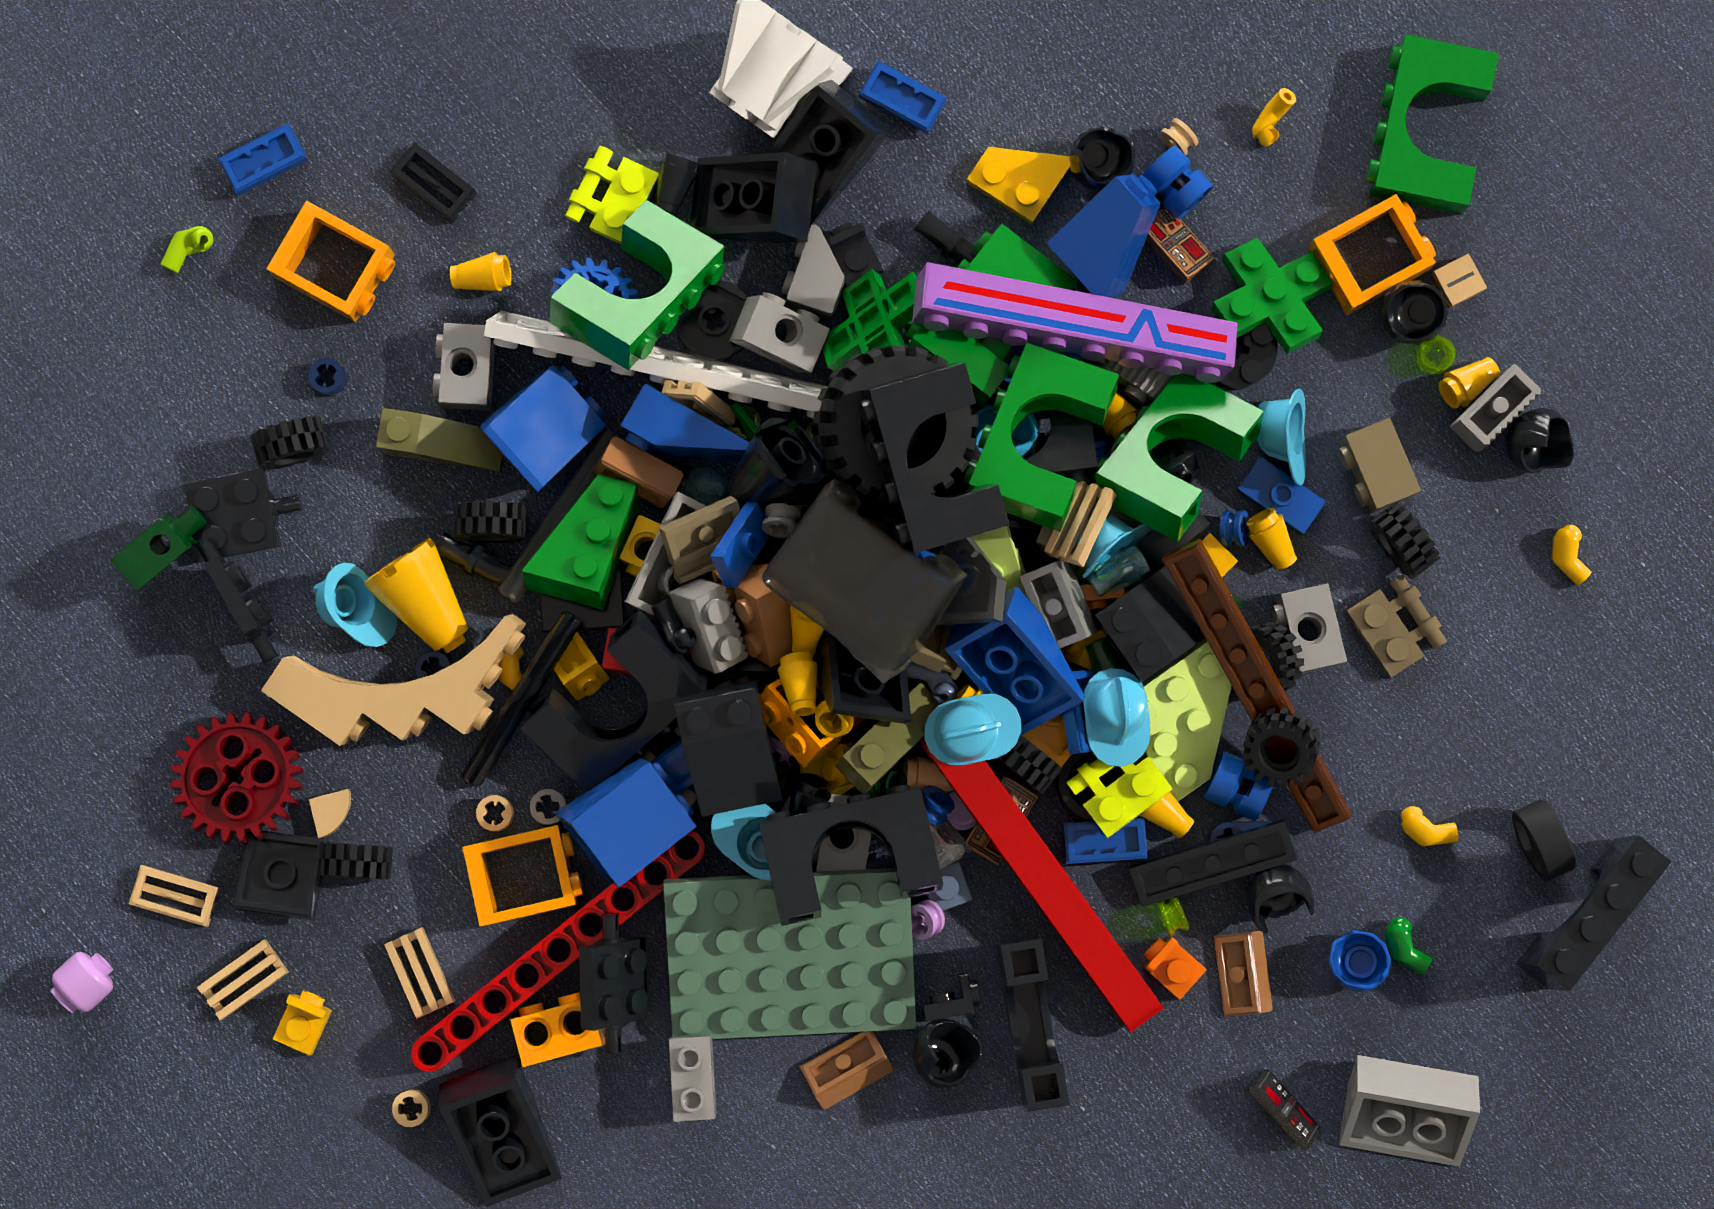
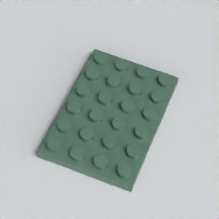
[663,868,916,1039]

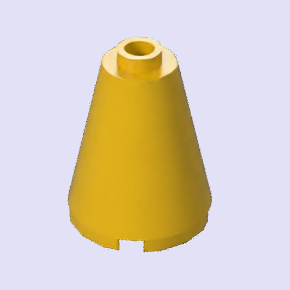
[363,538,468,653]

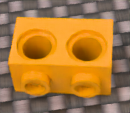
[510,992,605,1067]

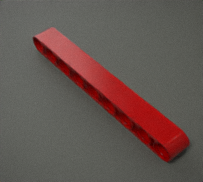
[919,737,1164,1033]
[411,831,707,1072]

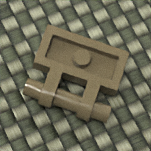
[1345,574,1447,679]

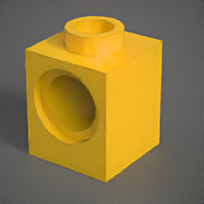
[619,515,661,577]

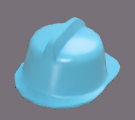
[1257,388,1306,486]
[1074,514,1153,579]
[312,562,397,647]
[1083,668,1150,767]
[924,694,1021,765]
[711,804,776,881]

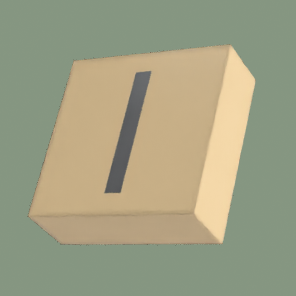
[1431,253,1487,308]

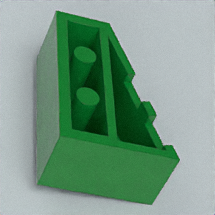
[522,474,641,610]

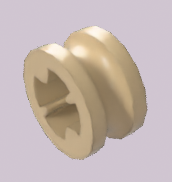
[1159,118,1199,155]
[476,795,514,832]
[392,1089,431,1127]

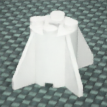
[709,0,853,138]

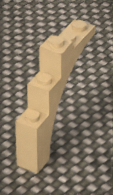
[261,614,526,746]

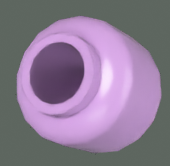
[51,952,113,1013]

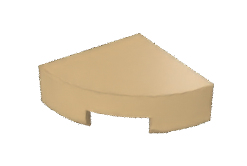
[309,789,351,838]

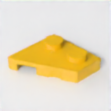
[966,147,1071,225]

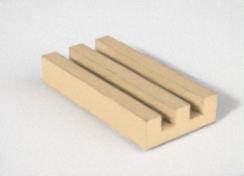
[662,380,736,426]
[1044,481,1117,567]
[129,865,220,927]
[384,927,455,1019]
[197,939,289,1020]

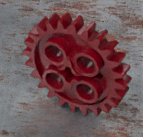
[170,712,304,844]

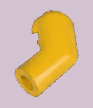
[1252,88,1296,147]

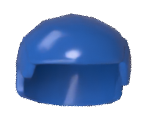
[1328,930,1391,992]

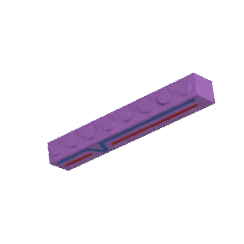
[912,262,1238,383]

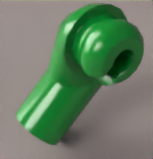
[1385,917,1432,975]

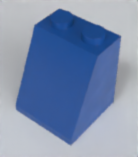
[1047,174,1161,299]
[478,364,606,492]
[554,758,697,887]

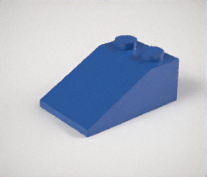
[620,384,749,462]
[944,586,1085,735]

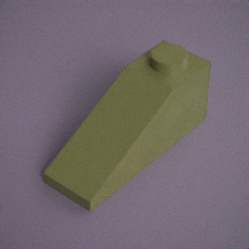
[376,408,503,473]
[835,683,941,794]

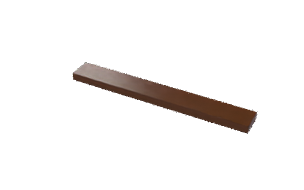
[1162,538,1352,833]

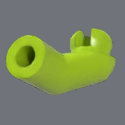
[160,226,214,273]

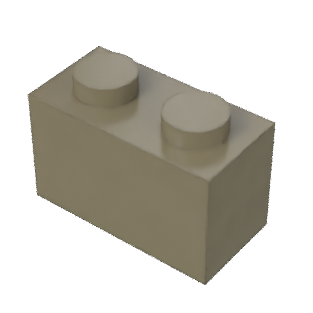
[1338,417,1421,514]

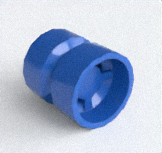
[1143,145,1214,221]
[1203,751,1273,822]

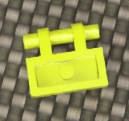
[565,146,659,244]
[1066,757,1173,839]

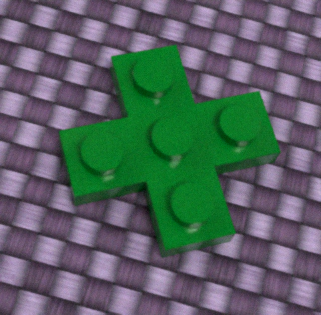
[1211,237,1334,355]
[822,269,917,372]

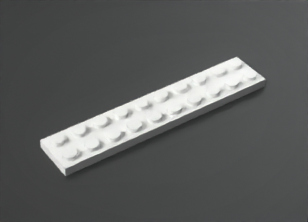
[483,311,828,418]

